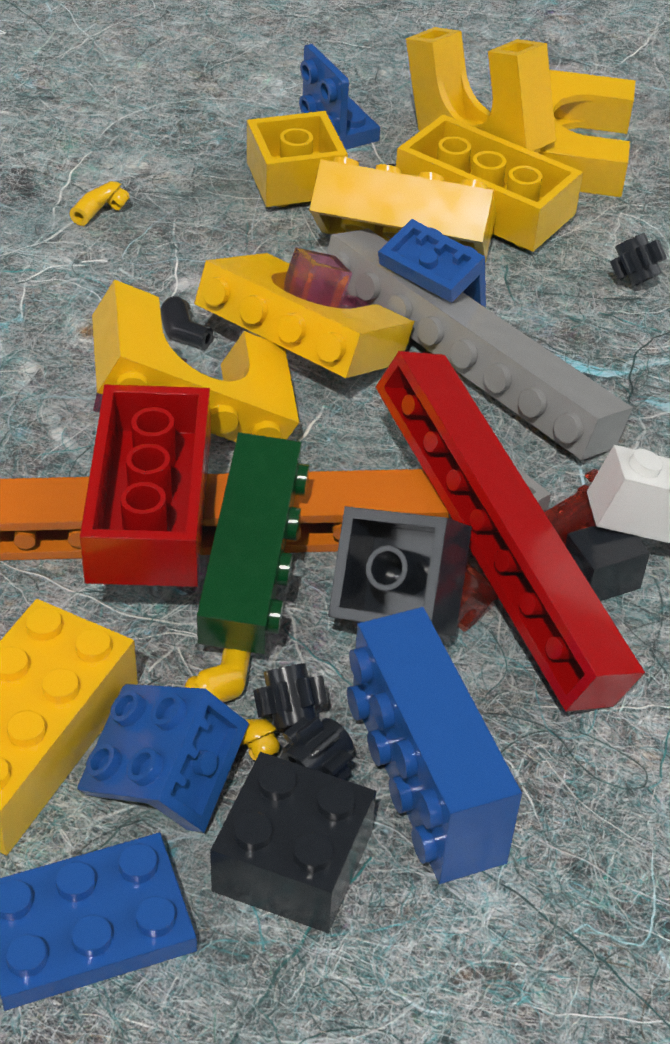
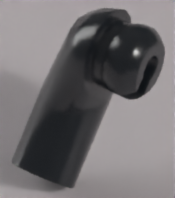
[160,296,213,349]

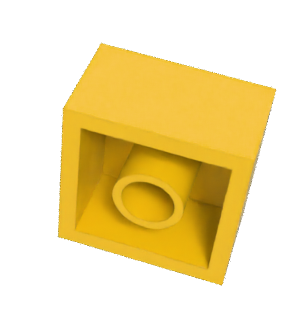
[247,111,348,207]

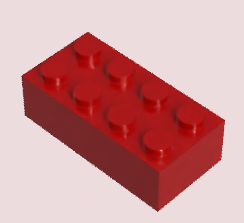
[80,384,211,587]

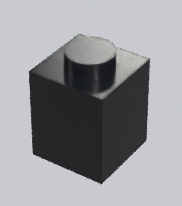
[565,525,650,601]

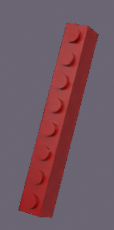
[375,351,645,712]

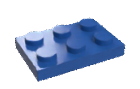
[0,832,197,1011]

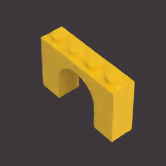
[406,27,556,153]
[539,70,636,197]
[194,253,415,378]
[92,279,300,442]

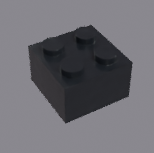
[328,506,472,637]
[210,752,376,934]

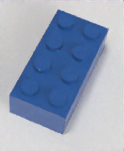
[347,607,522,884]

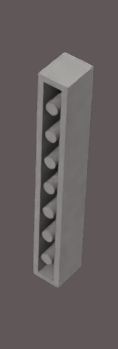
[321,228,633,460]

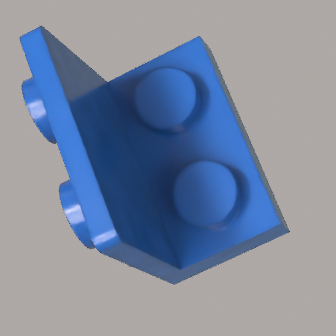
[299,44,380,150]
[378,219,486,308]
[77,684,249,833]

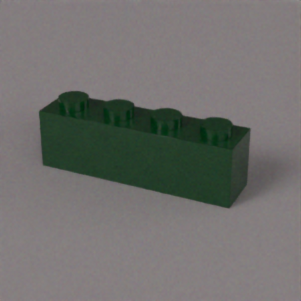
[197,432,310,654]

